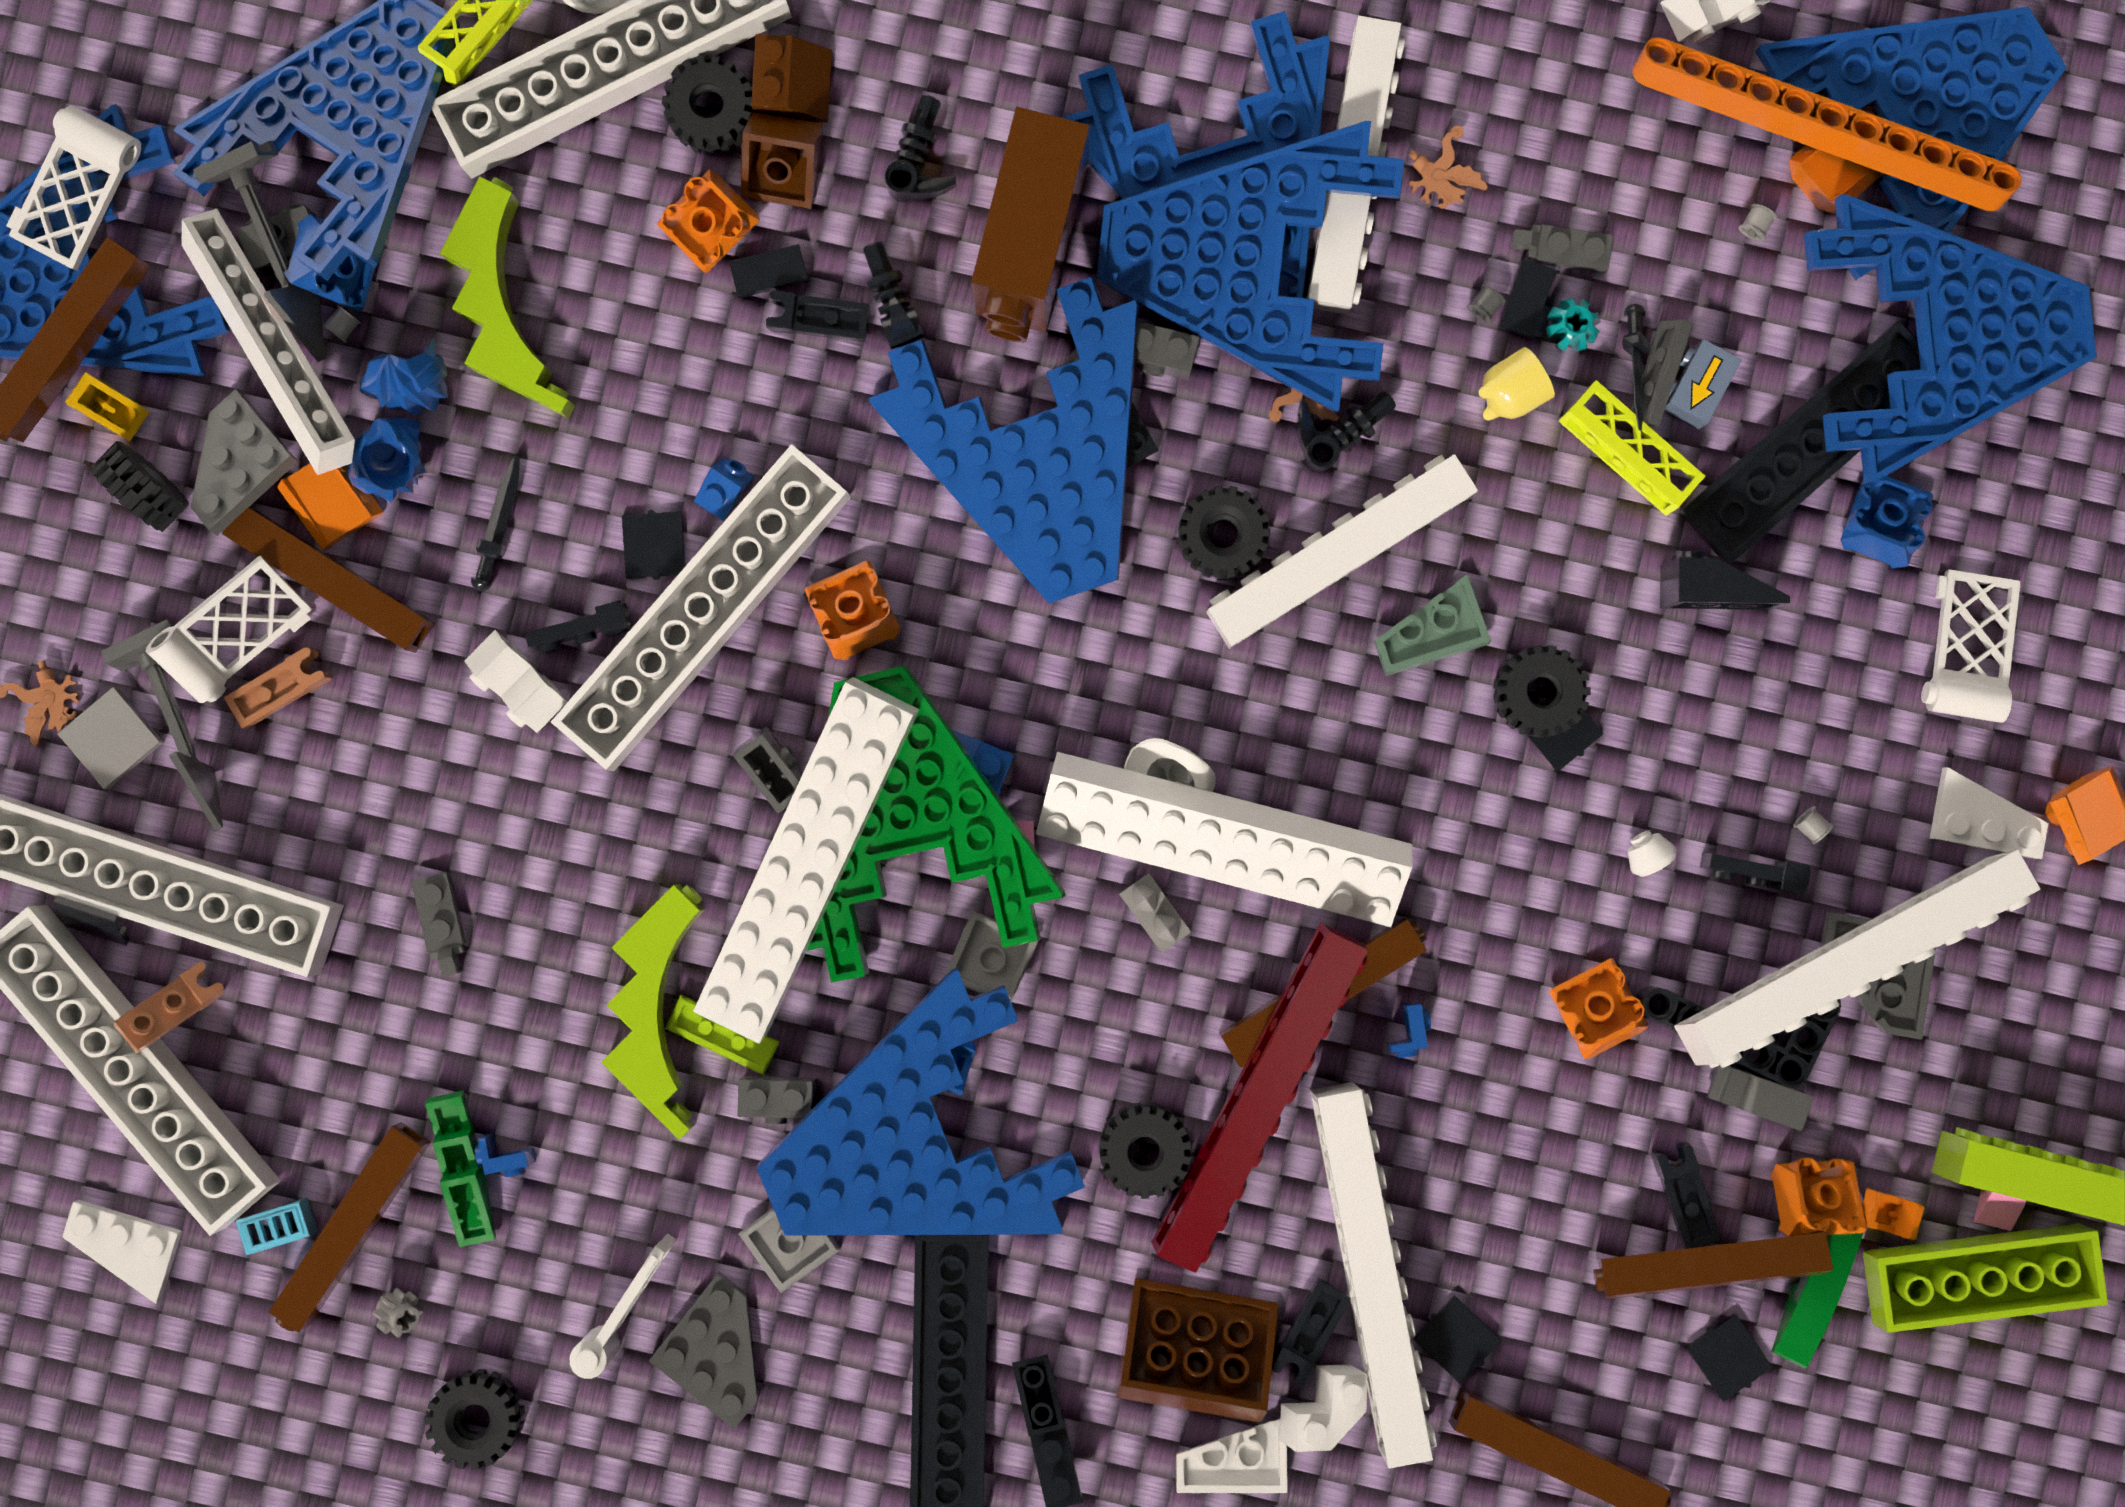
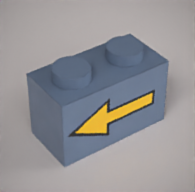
[1665,339,1742,430]

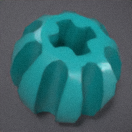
[1546,298,1601,352]

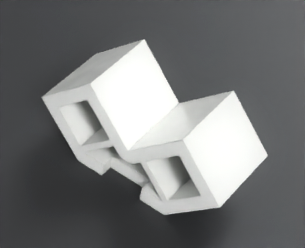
[1660,0,1771,44]
[465,630,568,733]
[1280,1364,1367,1452]

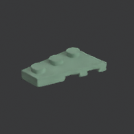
[1374,574,1491,676]

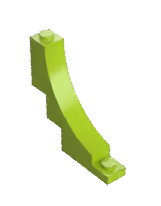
[440,176,575,419]
[601,884,705,1140]

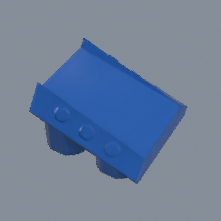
[283,214,375,312]
[1840,476,1933,569]

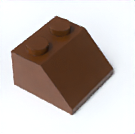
[751,34,832,123]
[741,112,823,209]

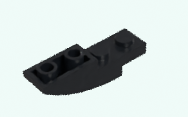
[1012,1354,1083,1507]

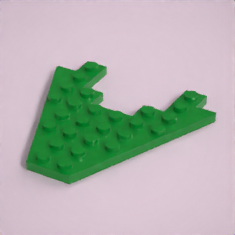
[807,666,1066,983]

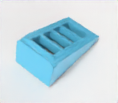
[236,1197,318,1256]

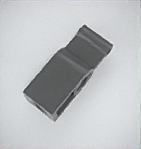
[1706,1065,1814,1131]

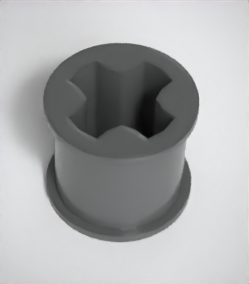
[1467,285,1506,323]

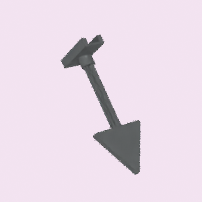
[193,141,326,362]
[101,619,223,831]

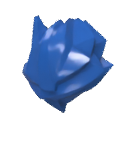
[360,338,448,415]
[348,416,427,503]

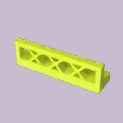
[418,0,534,88]
[1558,380,1705,516]

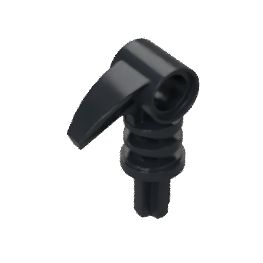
[885,95,957,202]
[863,242,925,350]
[1296,391,1396,473]

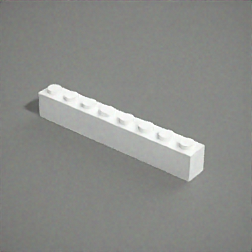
[1306,15,1405,314]
[182,209,355,475]
[1206,454,1478,649]

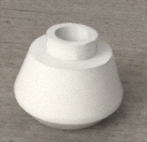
[1627,830,1677,877]

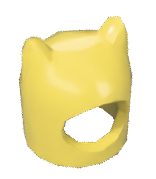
[1479,347,1555,421]

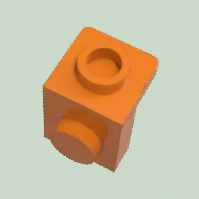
[1862,1188,1924,1240]

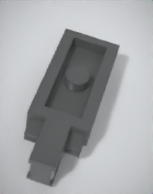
[1509,224,1613,273]
[411,873,466,977]

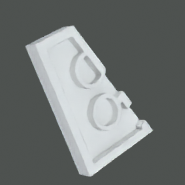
[1930,767,2049,859]
[62,1200,183,1304]
[1176,1417,1287,1493]

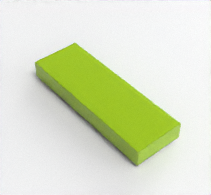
[665,995,780,1075]

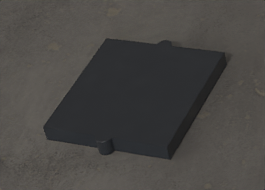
[622,510,686,580]
[1527,691,1603,772]
[53,895,130,946]
[1413,1295,1501,1384]
[1685,1313,1773,1402]

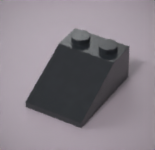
[1660,551,1790,610]

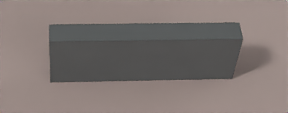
[1631,319,1693,427]

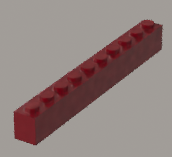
[1151,922,1368,1273]

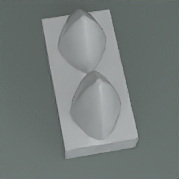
[1119,873,1191,953]

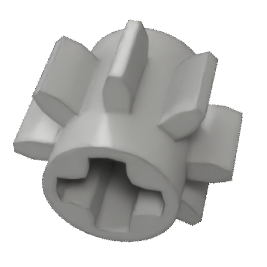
[373,1288,423,1338]

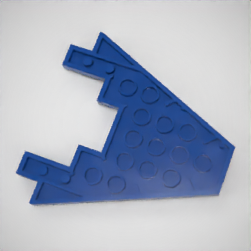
[173,0,461,281]
[1755,7,2067,280]
[1061,11,1330,298]
[0,104,230,377]
[1096,121,1404,412]
[1804,195,2097,484]
[869,277,1139,604]
[757,968,1085,1236]

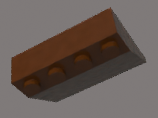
[1116,1278,1279,1422]

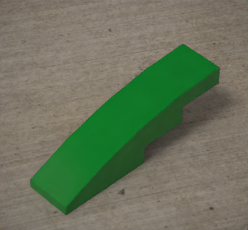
[425,1091,496,1247]
[1771,1233,1863,1368]

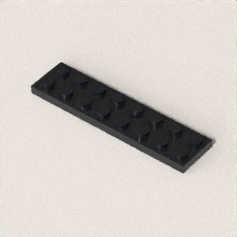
[1679,321,1921,565]
[910,1235,989,1507]

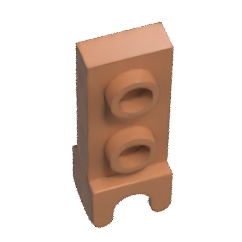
[223,647,333,729]
[114,962,224,1053]

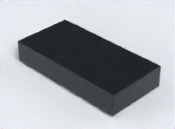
[729,244,809,298]
[1497,259,1556,340]

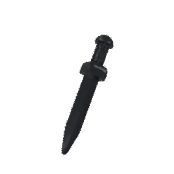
[1622,303,1650,431]
[471,456,520,591]

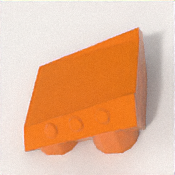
[1789,145,1884,214]
[657,169,760,273]
[277,463,384,551]
[804,560,901,660]
[2045,766,2125,865]
[1549,958,1649,1059]
[1769,1158,1867,1237]

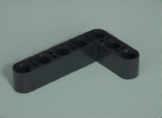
[1636,986,1841,1088]

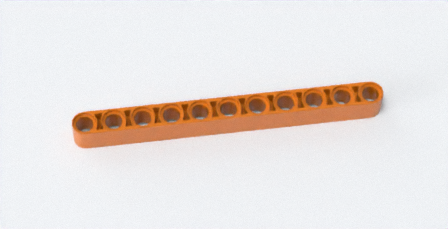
[1632,37,2022,212]

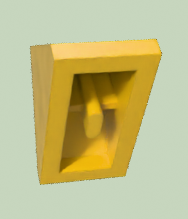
[65,372,150,441]

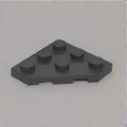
[191,389,298,536]
[1821,912,1936,1040]
[649,1272,759,1429]

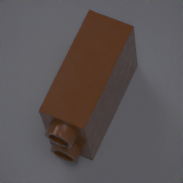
[971,106,1090,343]

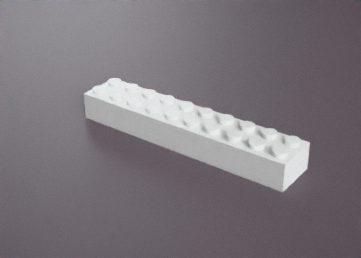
[432,0,792,179]
[551,444,851,771]
[693,677,920,1043]
[1036,752,1413,927]
[0,794,344,977]
[1674,850,2040,1068]
[0,905,281,1236]
[1310,1082,1437,1469]

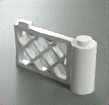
[6,105,141,270]
[145,555,312,703]
[1921,569,2021,723]
[570,1234,677,1379]

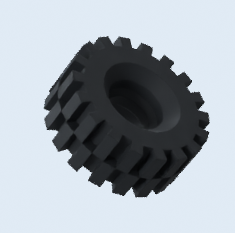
[662,55,754,155]
[90,441,189,532]
[1178,486,1270,580]
[1493,645,1591,737]
[1099,1103,1192,1199]
[424,1369,525,1470]

